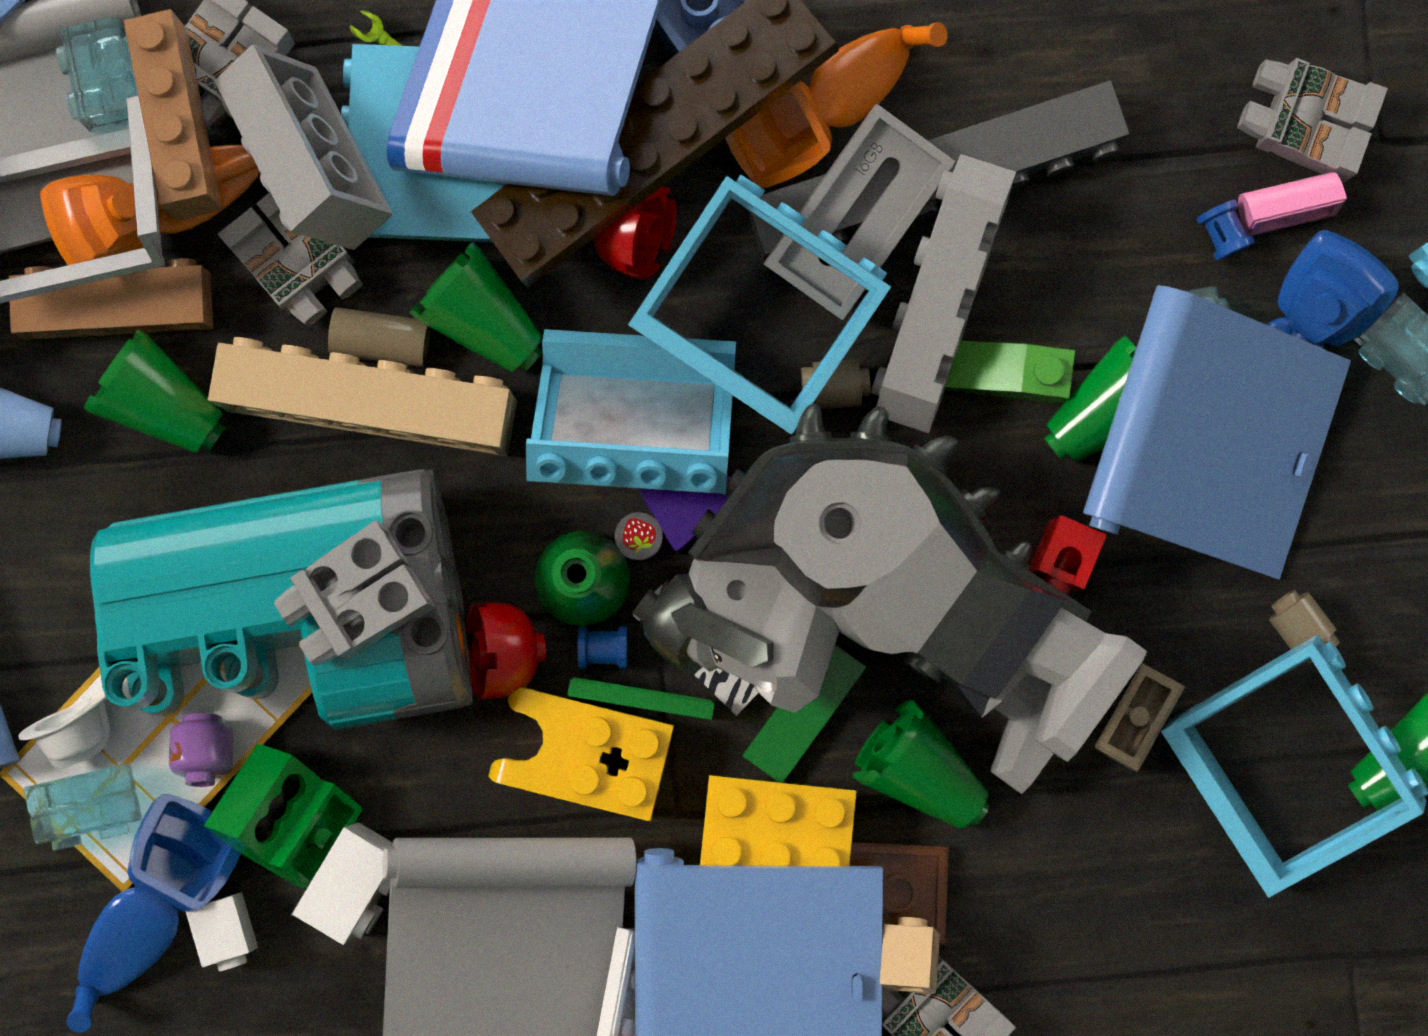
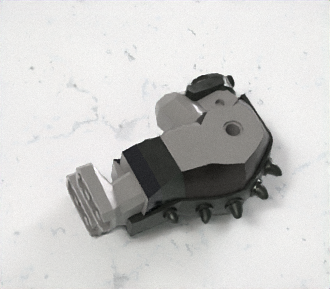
[633,404,1147,794]

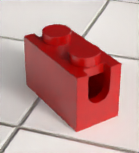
[1028,515,1107,596]

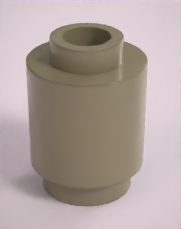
[801,359,871,409]
[1269,590,1340,664]

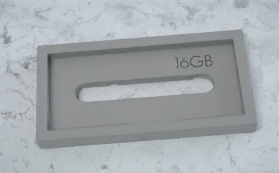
[763,104,955,320]

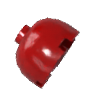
[593,186,677,279]
[466,603,546,699]

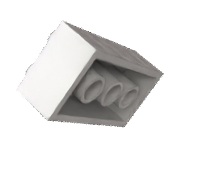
[214,44,393,250]

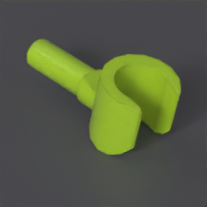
[350,11,402,46]

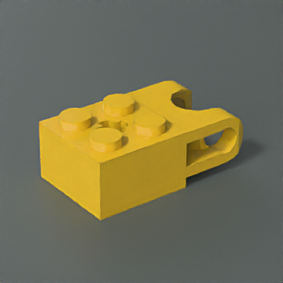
[488,687,675,821]

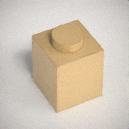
[880,917,940,994]

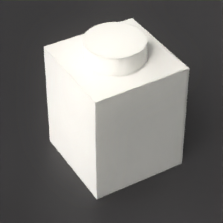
[186,892,258,972]

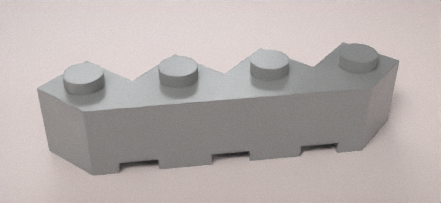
[871,154,1016,433]

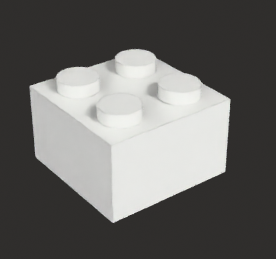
[292,822,393,945]

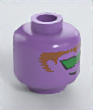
[169,713,234,787]

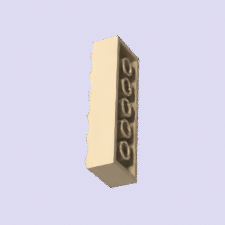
[208,337,517,457]

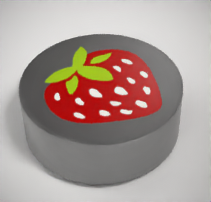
[615,512,663,561]

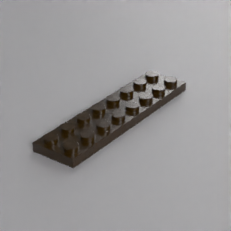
[470,0,839,288]

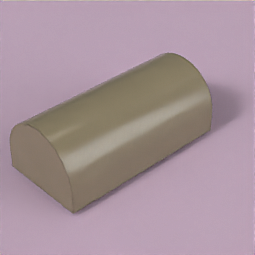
[328,307,431,369]
[1095,663,1185,772]

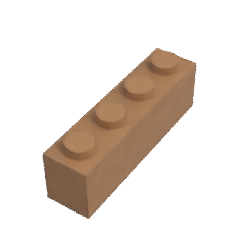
[123,9,223,221]
[9,258,213,340]

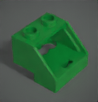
[204,743,363,890]

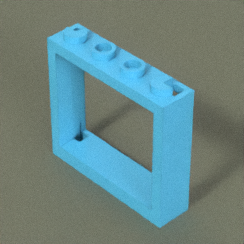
[628,175,891,435]
[1161,634,1428,898]

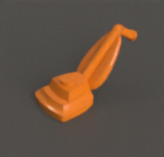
[725,23,947,188]
[40,145,260,265]

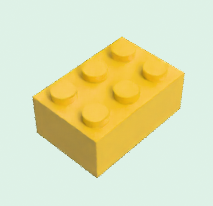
[700,775,856,866]

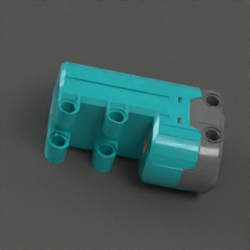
[90,469,473,730]

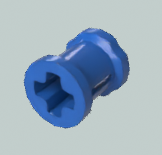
[1196,200,1256,261]
[578,626,628,670]

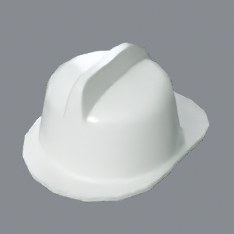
[18,686,111,769]

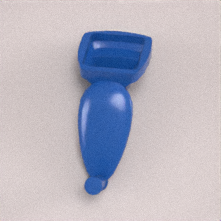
[1266,230,1399,349]
[66,794,241,1033]

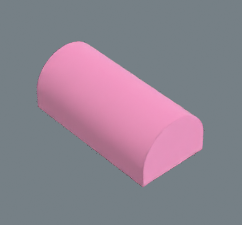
[1238,172,1347,236]

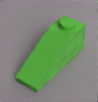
[945,341,1075,405]

